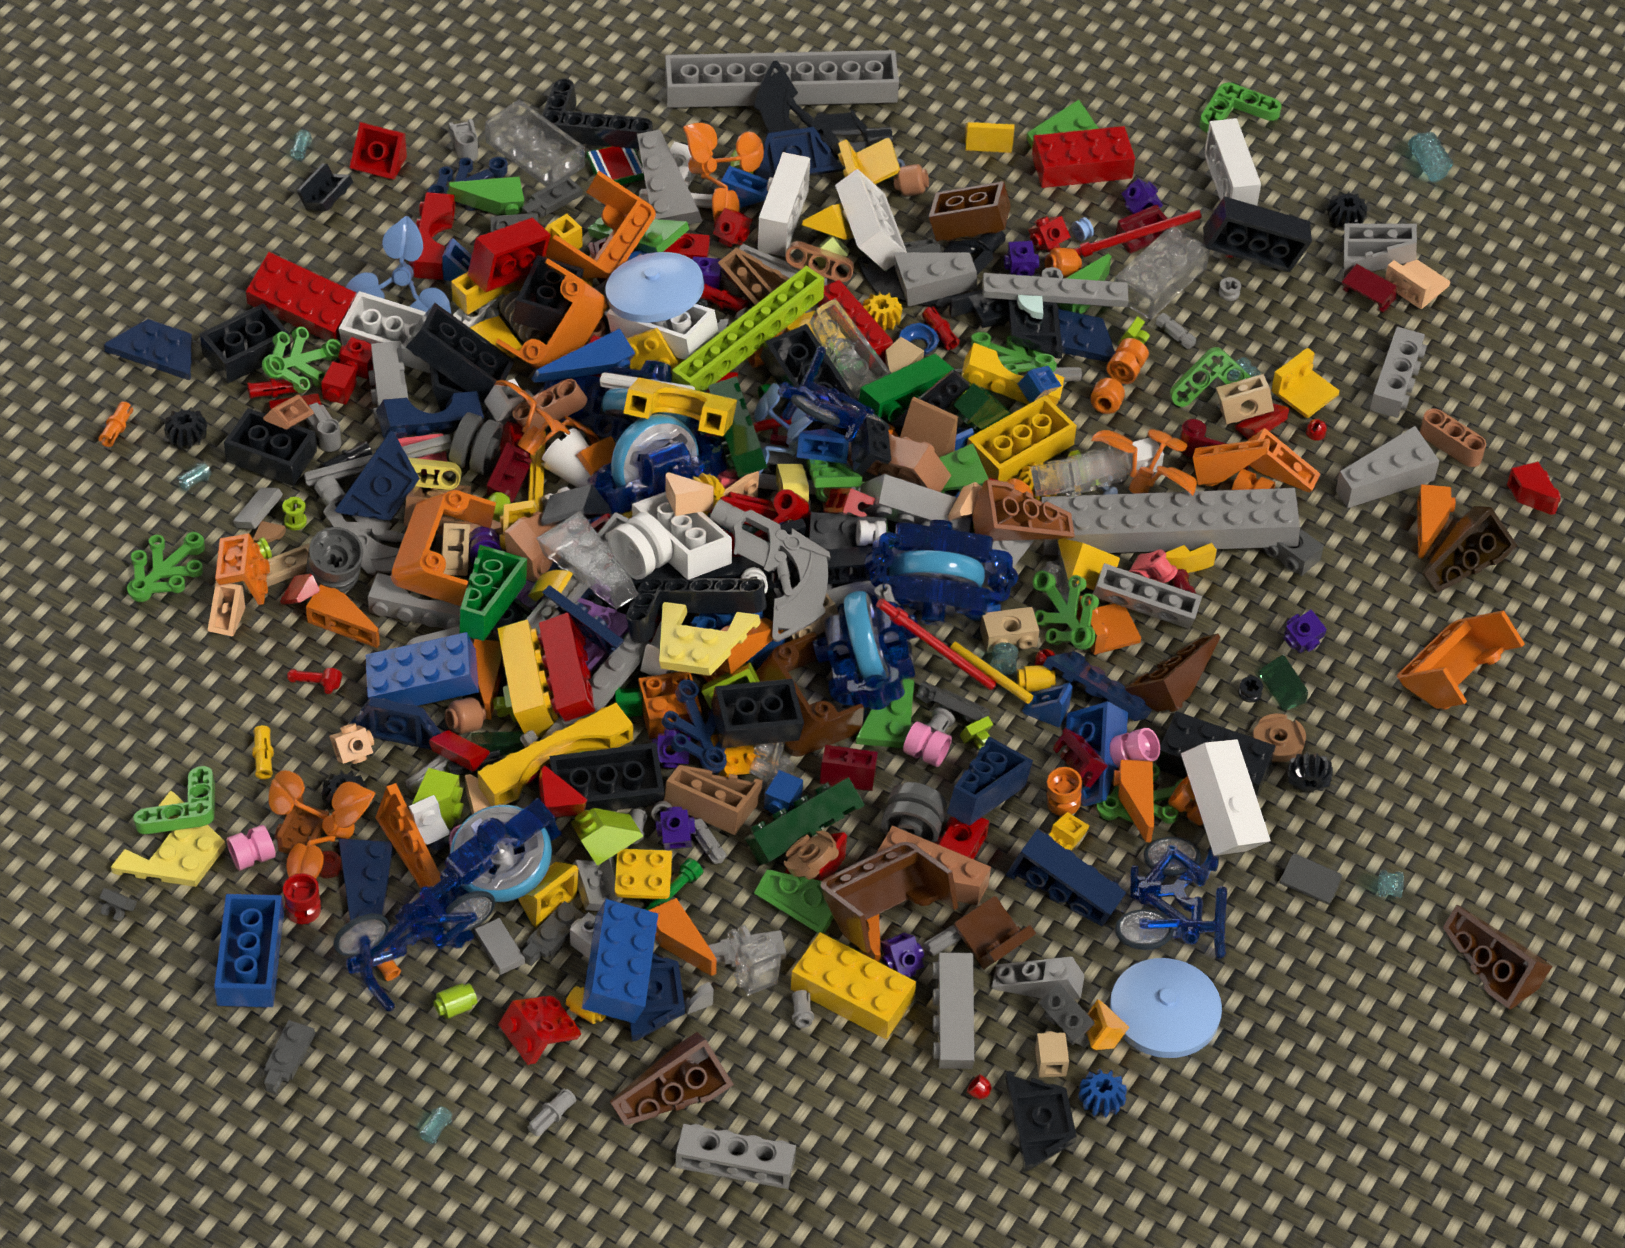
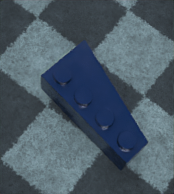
[947,737,1033,826]
[1006,829,1127,926]

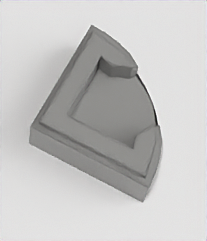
[684,982,714,1014]

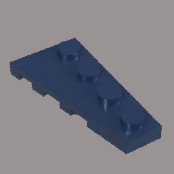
[1043,651,1152,721]
[339,838,393,938]

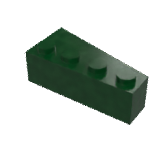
[708,376,767,477]
[744,777,865,866]

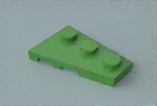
[1027,100,1099,147]
[807,459,862,488]

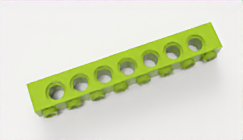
[672,266,824,392]

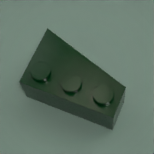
[954,383,1012,432]

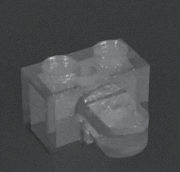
[728,925,781,996]

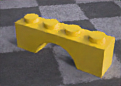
[961,343,1065,405]

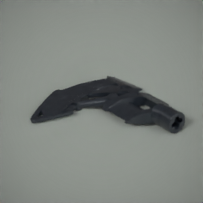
[754,60,893,156]
[857,231,1006,309]

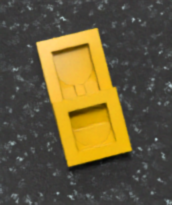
[1166,543,1217,573]
[528,570,573,602]
[1048,812,1089,851]

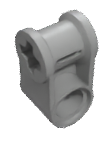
[448,119,478,161]

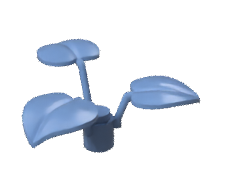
[346,216,451,314]
[742,383,823,477]

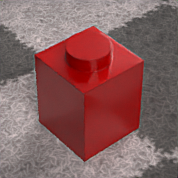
[321,361,357,405]

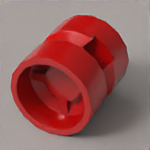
[283,873,321,925]

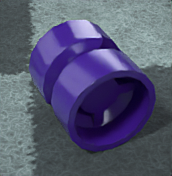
[469,526,503,565]

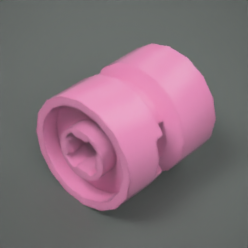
[903,721,952,767]
[1109,728,1160,767]
[226,824,276,871]

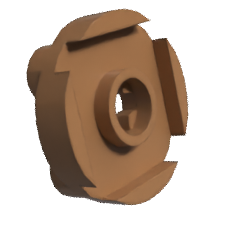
[1252,714,1306,763]
[784,831,839,880]

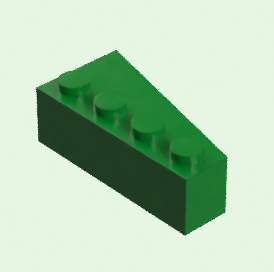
[857,353,955,424]
[459,545,527,641]

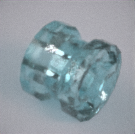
[1229,357,1260,379]
[991,642,1018,675]
[1378,870,1404,898]

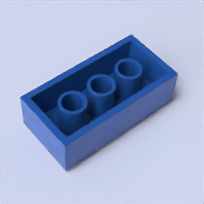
[366,632,479,706]
[214,894,284,1007]
[582,899,658,1023]

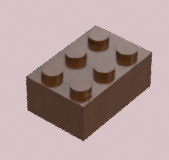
[929,181,1011,241]

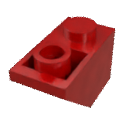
[1507,462,1561,515]

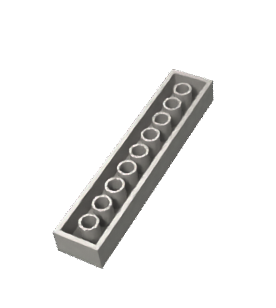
[665,50,899,107]
[1042,488,1300,555]

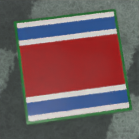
[587,146,645,185]

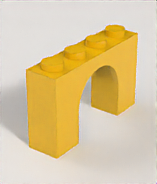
[623,377,737,436]

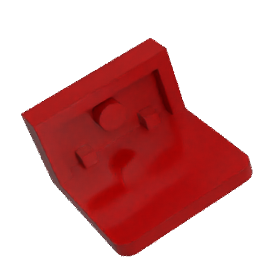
[498,996,581,1065]

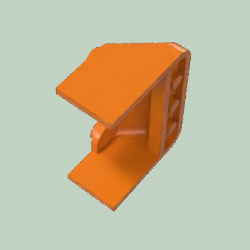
[545,171,656,279]
[495,258,608,380]
[391,490,496,606]
[1397,610,1525,710]

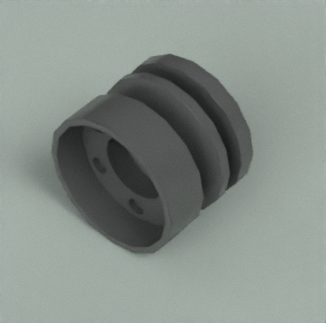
[306,527,364,593]

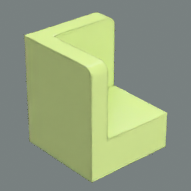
[814,235,849,267]

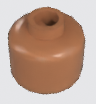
[894,164,929,197]
[445,697,486,734]

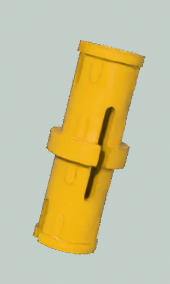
[252,725,274,779]

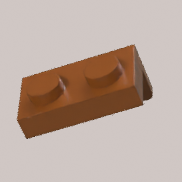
[275,796,329,854]

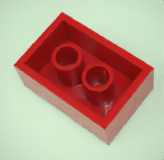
[467,217,551,293]

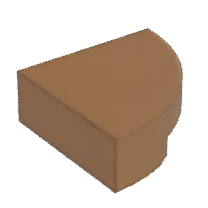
[253,521,286,543]

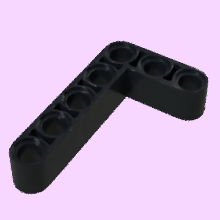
[541,78,654,149]
[626,578,767,643]

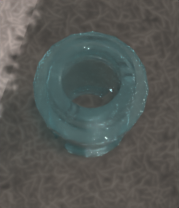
[290,130,312,160]
[177,462,212,491]
[419,1106,453,1144]

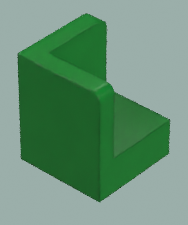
[614,687,642,717]

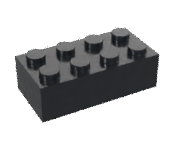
[1203,196,1312,272]
[406,303,515,405]
[760,324,858,431]
[1156,711,1276,799]
[549,743,664,818]

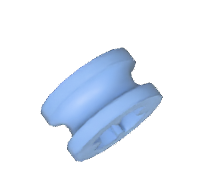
[1072,217,1094,242]

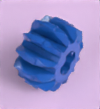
[1079,1069,1127,1119]

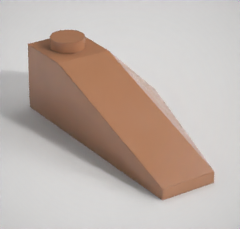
[504,512,571,582]

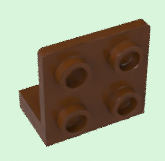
[954,896,1037,970]

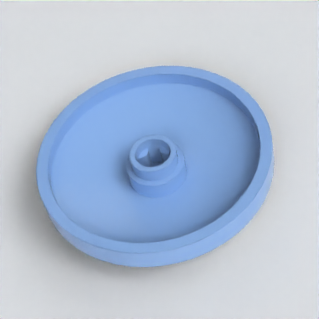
[605,252,704,323]
[1110,958,1222,1058]

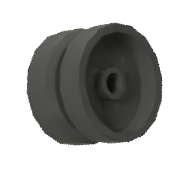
[449,412,503,475]
[881,782,948,843]

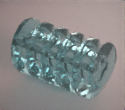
[1408,132,1453,182]

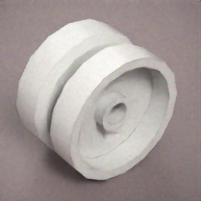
[608,512,673,580]

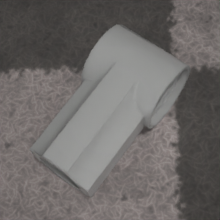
[306,403,342,452]

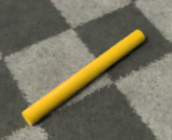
[950,642,1034,704]

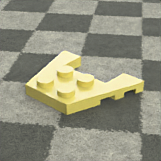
[659,602,761,676]
[111,791,226,887]

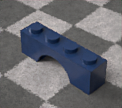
[376,391,484,439]

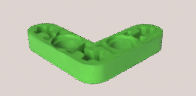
[1200,82,1282,133]
[1170,347,1252,407]
[133,766,215,834]

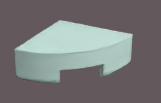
[1017,295,1043,319]

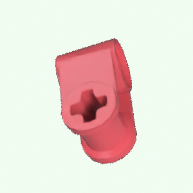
[1129,549,1178,583]

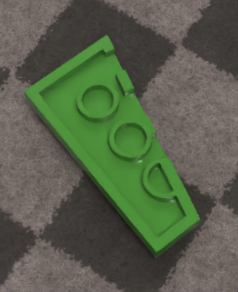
[588,217,689,253]

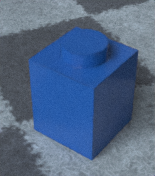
[764,770,803,814]

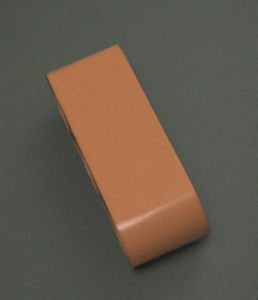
[786,241,854,282]
[512,379,587,429]
[1420,409,1486,467]

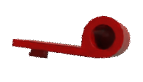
[753,489,809,542]

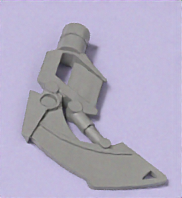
[315,476,442,576]
[710,499,831,642]

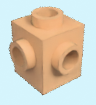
[329,723,374,764]

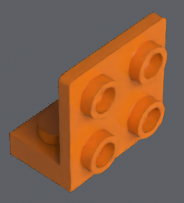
[215,533,270,605]
[1076,596,1141,655]

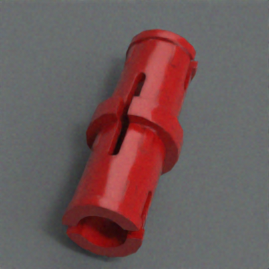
[700,284,749,312]
[922,307,960,350]
[247,378,298,399]

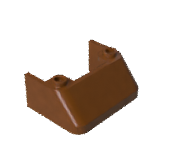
[755,632,864,757]
[821,842,958,953]

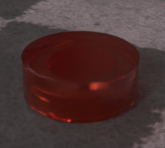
[318,851,342,879]

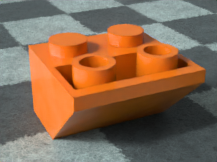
[638,671,702,739]

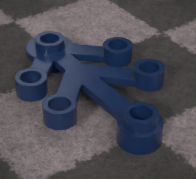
[427,157,508,211]
[661,679,727,773]

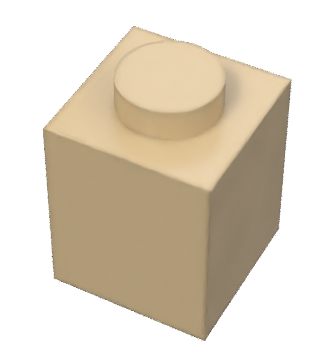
[1035,1031,1069,1077]

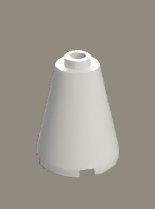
[541,428,610,495]

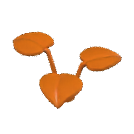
[683,123,764,222]
[494,380,599,456]
[1091,429,1197,496]
[268,770,376,879]

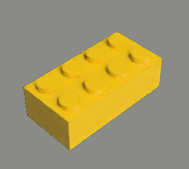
[967,395,1077,482]
[497,619,560,738]
[790,932,916,1040]

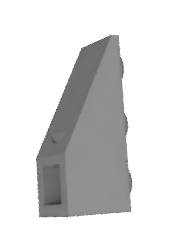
[992,957,1085,999]

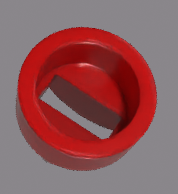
[1306,419,1327,441]
[1035,649,1055,670]
[967,1074,992,1099]

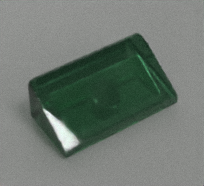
[1258,654,1308,711]
[471,731,525,755]

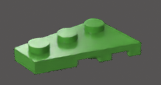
[939,443,989,493]
[856,678,914,748]
[754,869,834,934]

